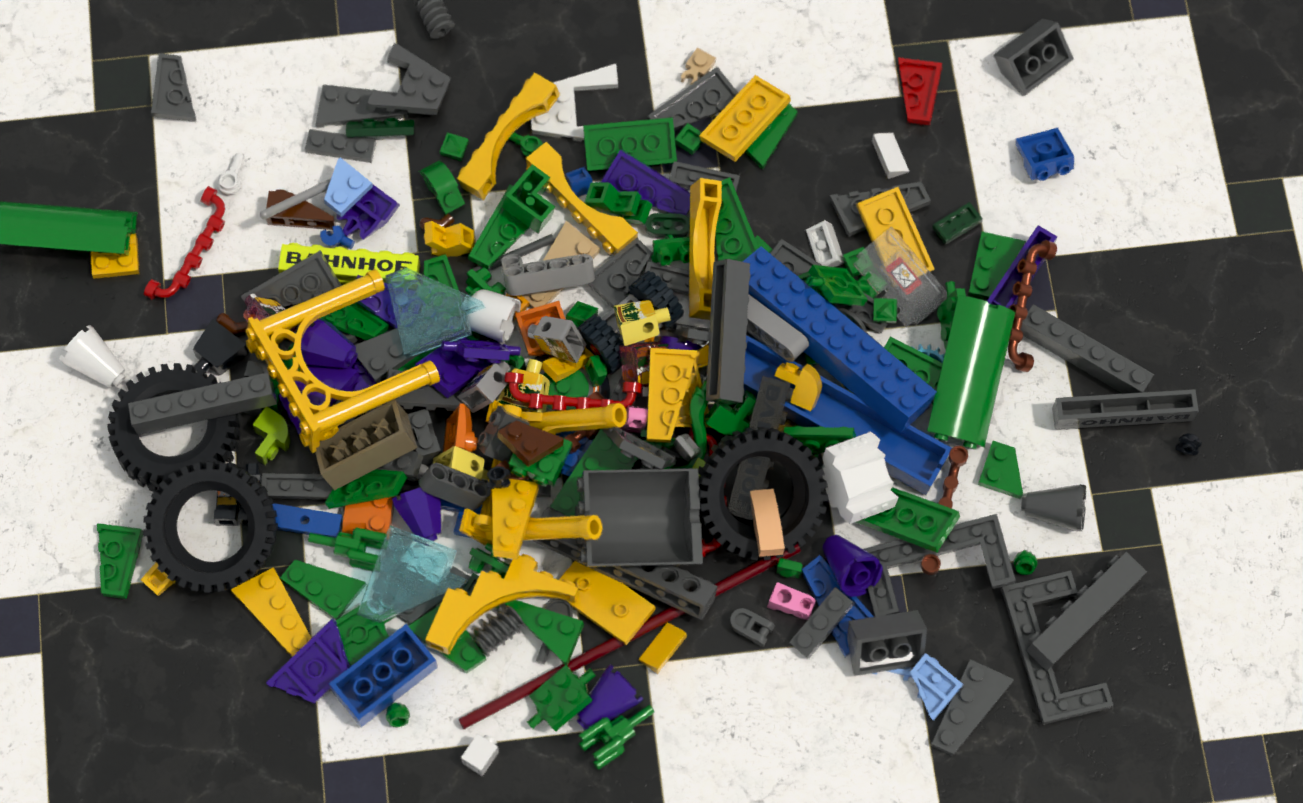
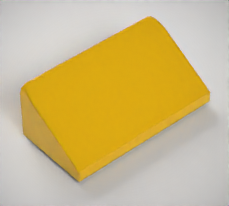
[638,622,687,674]

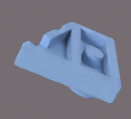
[324,158,373,217]
[910,653,963,720]

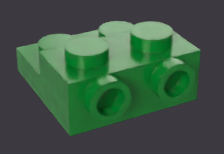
[509,425,573,487]

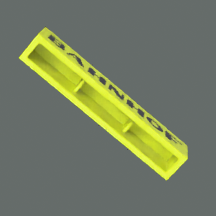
[278,243,420,290]

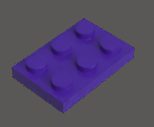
[415,333,493,398]

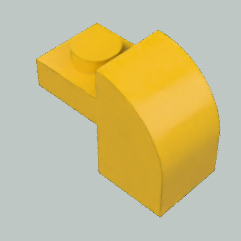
[424,221,474,257]
[774,362,822,411]

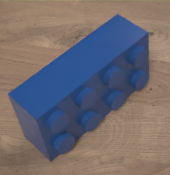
[329,624,438,727]

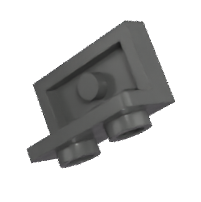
[477,406,530,462]

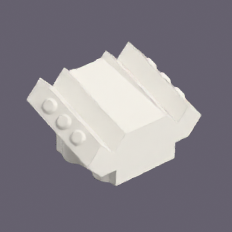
[821,432,898,524]

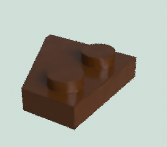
[497,420,564,467]

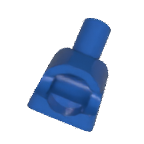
[320,226,355,249]

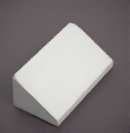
[872,133,909,179]
[806,220,844,267]

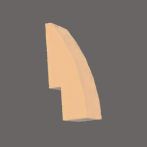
[750,489,785,557]

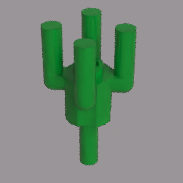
[308,527,389,573]
[579,705,655,770]

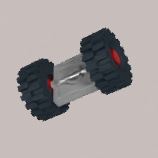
[577,271,684,375]

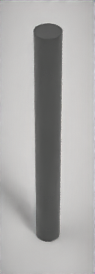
[470,234,555,272]

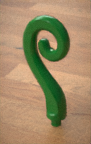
[662,380,709,469]

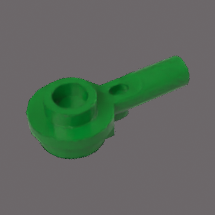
[508,132,543,157]

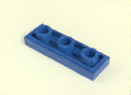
[272,503,343,538]

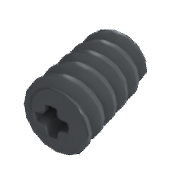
[413,0,455,39]
[472,605,526,657]

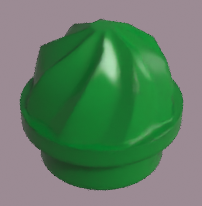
[1014,550,1038,575]
[386,702,410,727]

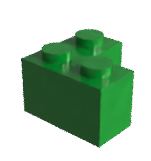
[502,164,555,234]

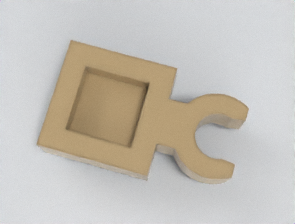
[681,47,716,85]

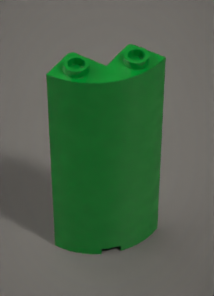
[0,201,137,256]
[927,295,1015,450]

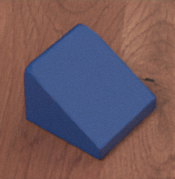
[564,167,593,197]

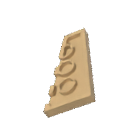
[522,221,600,308]

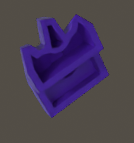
[336,184,400,240]

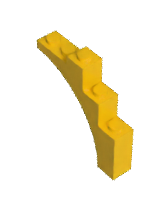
[425,554,579,655]

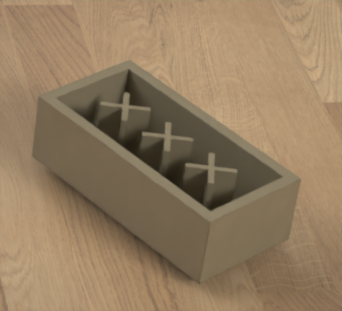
[315,399,417,490]

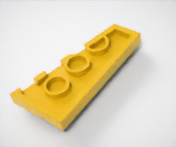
[646,348,697,443]
[492,479,539,559]
[231,567,311,657]

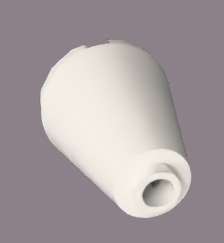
[59,325,126,387]

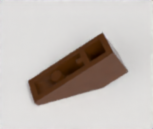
[266,189,336,230]

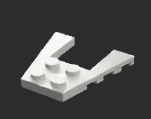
[531,64,618,142]

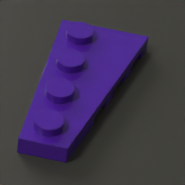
[601,149,690,216]

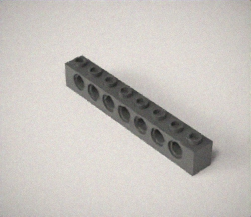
[532,507,717,620]

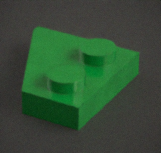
[978,441,1023,499]

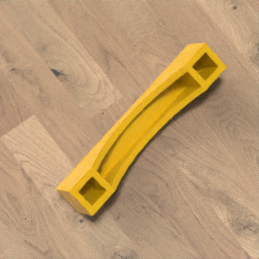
[457,73,560,200]
[526,142,638,255]
[689,178,722,320]

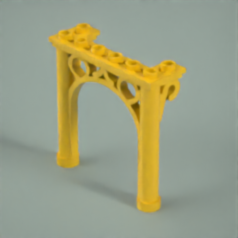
[246,269,440,453]
[459,400,627,546]

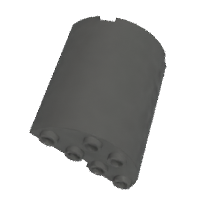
[575,469,703,567]

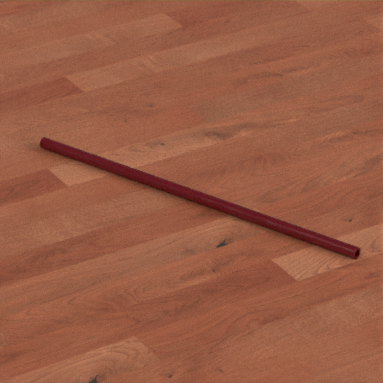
[458,544,801,729]

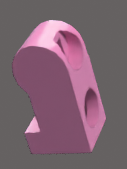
[620,405,648,434]
[767,582,816,620]

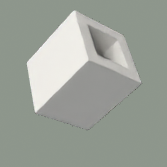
[461,734,499,776]

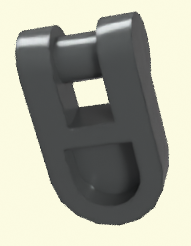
[730,608,775,647]

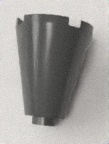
[1021,484,1086,531]

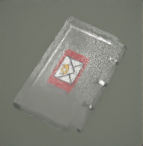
[853,226,947,327]

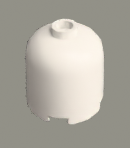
[462,290,521,343]

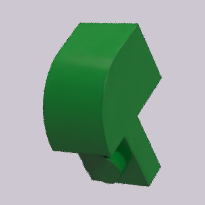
[420,161,465,214]
[584,182,641,217]
[704,390,756,435]

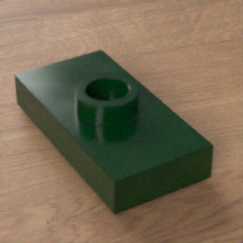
[932,202,983,245]

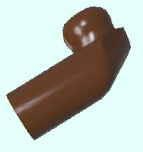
[419,213,455,232]
[216,313,248,335]

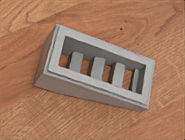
[673,434,701,462]

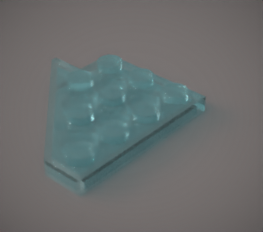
[385,268,485,358]
[357,525,468,623]

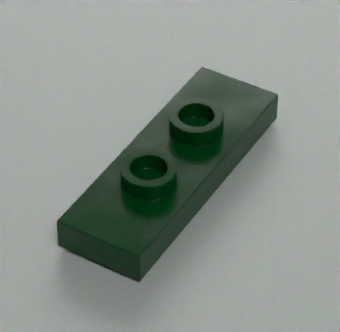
[346,118,415,137]

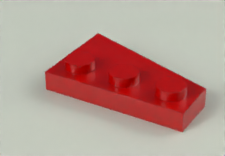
[898,58,942,125]

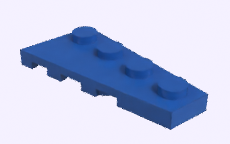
[801,555,874,658]

